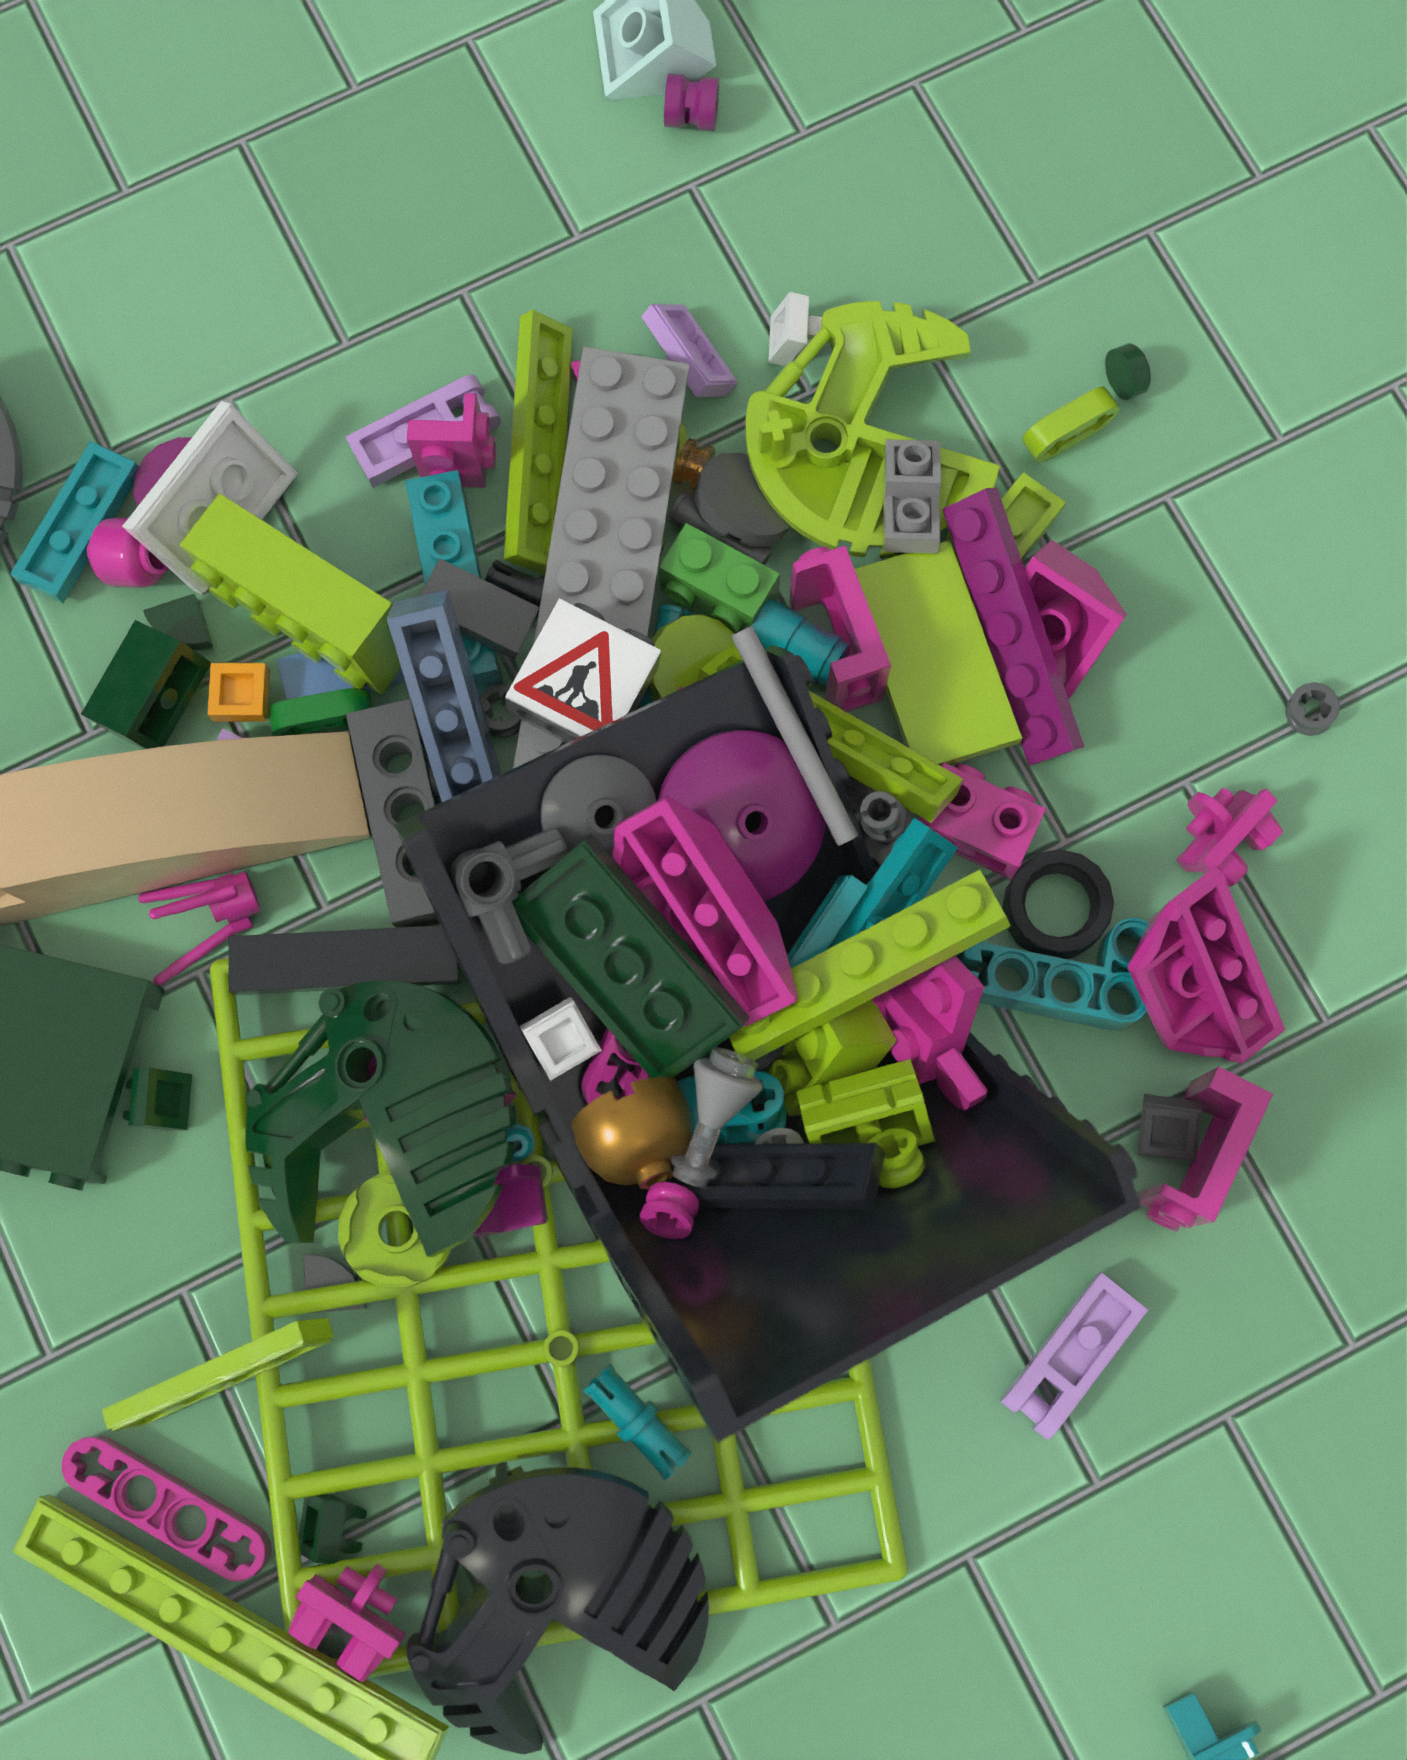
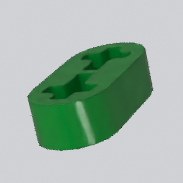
[268,688,372,736]

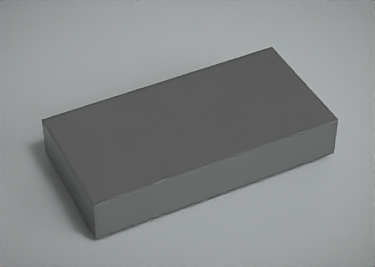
[420,558,540,660]

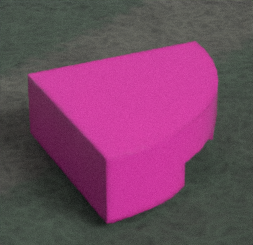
[936,1048,987,1111]

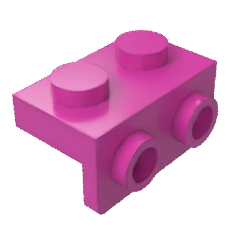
[407,393,496,488]

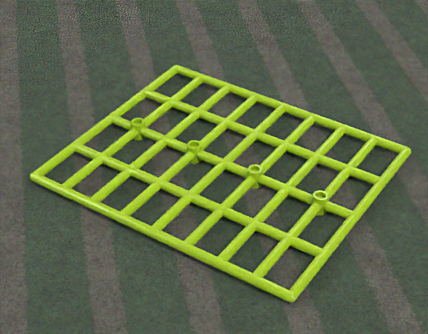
[210,924,908,1678]

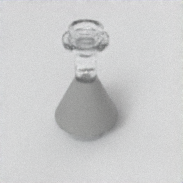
[671,1047,763,1187]

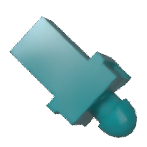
[1163,1693,1261,1760]

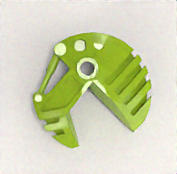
[745,301,1000,558]

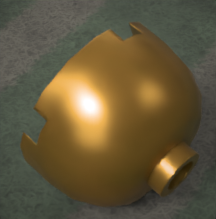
[571,1076,693,1189]

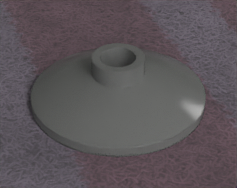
[540,754,657,857]

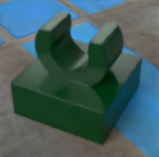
[123,1067,192,1131]
[299,1494,367,1564]

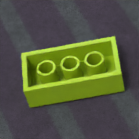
[180,493,401,695]

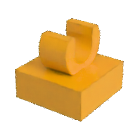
[208,663,270,722]

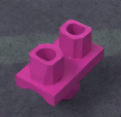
[1176,788,1283,887]
[288,1563,407,1682]

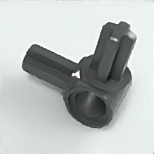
[450,828,568,964]

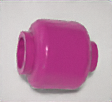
[87,518,168,588]

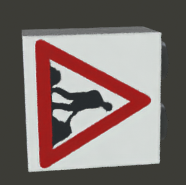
[505,598,661,743]

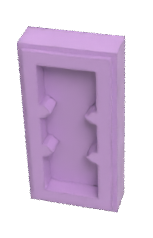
[641,304,738,397]

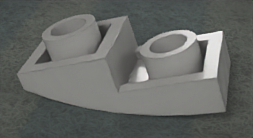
[883,439,941,554]

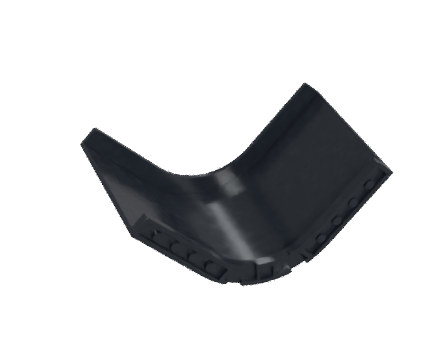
[394,645,1141,1443]

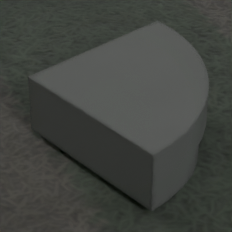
[304,1254,367,1313]

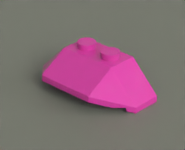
[612,795,798,1026]
[1127,867,1285,1063]

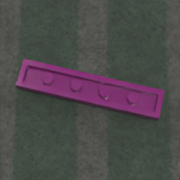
[942,487,1084,766]

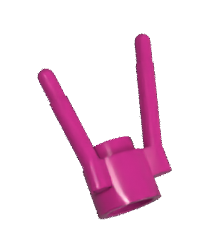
[138,871,261,986]

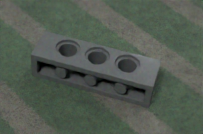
[346,699,440,928]

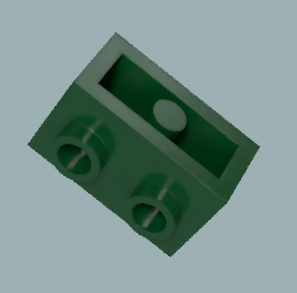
[81,620,212,749]

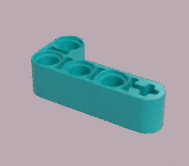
[955,918,1149,1031]

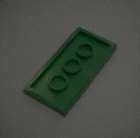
[512,834,750,1078]

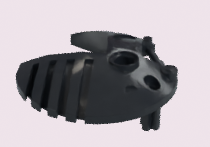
[406,1461,709,1754]

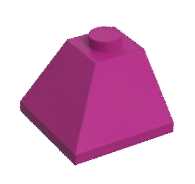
[1025,539,1127,699]

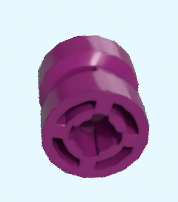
[664,74,719,131]

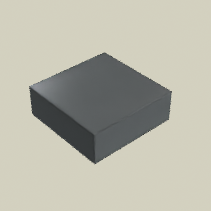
[1138,1094,1203,1162]

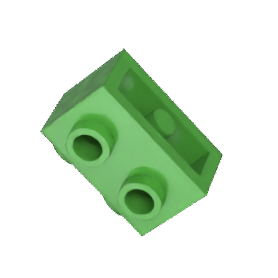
[659,523,780,633]

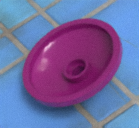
[658,730,826,901]

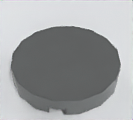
[694,453,791,547]

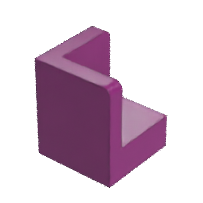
[471,1164,548,1237]

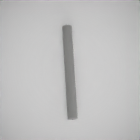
[731,626,858,846]

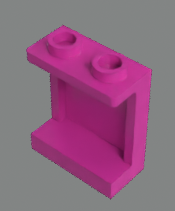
[789,546,891,712]
[1138,1067,1273,1232]

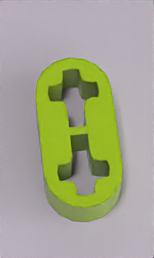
[1022,386,1120,463]

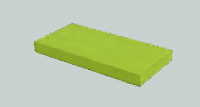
[855,540,1022,767]

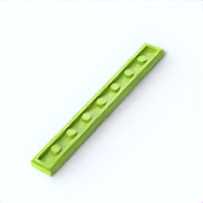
[12,1494,450,1760]

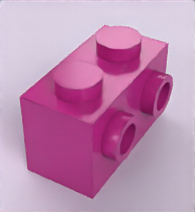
[917,763,1046,879]

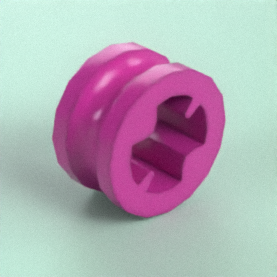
[640,1182,700,1239]

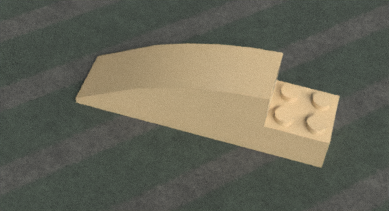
[0,731,372,927]

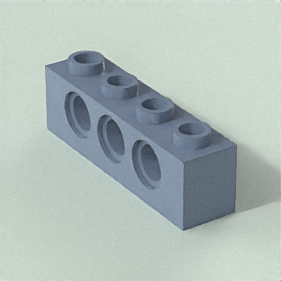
[387,589,501,802]

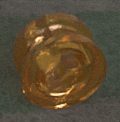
[673,438,716,490]

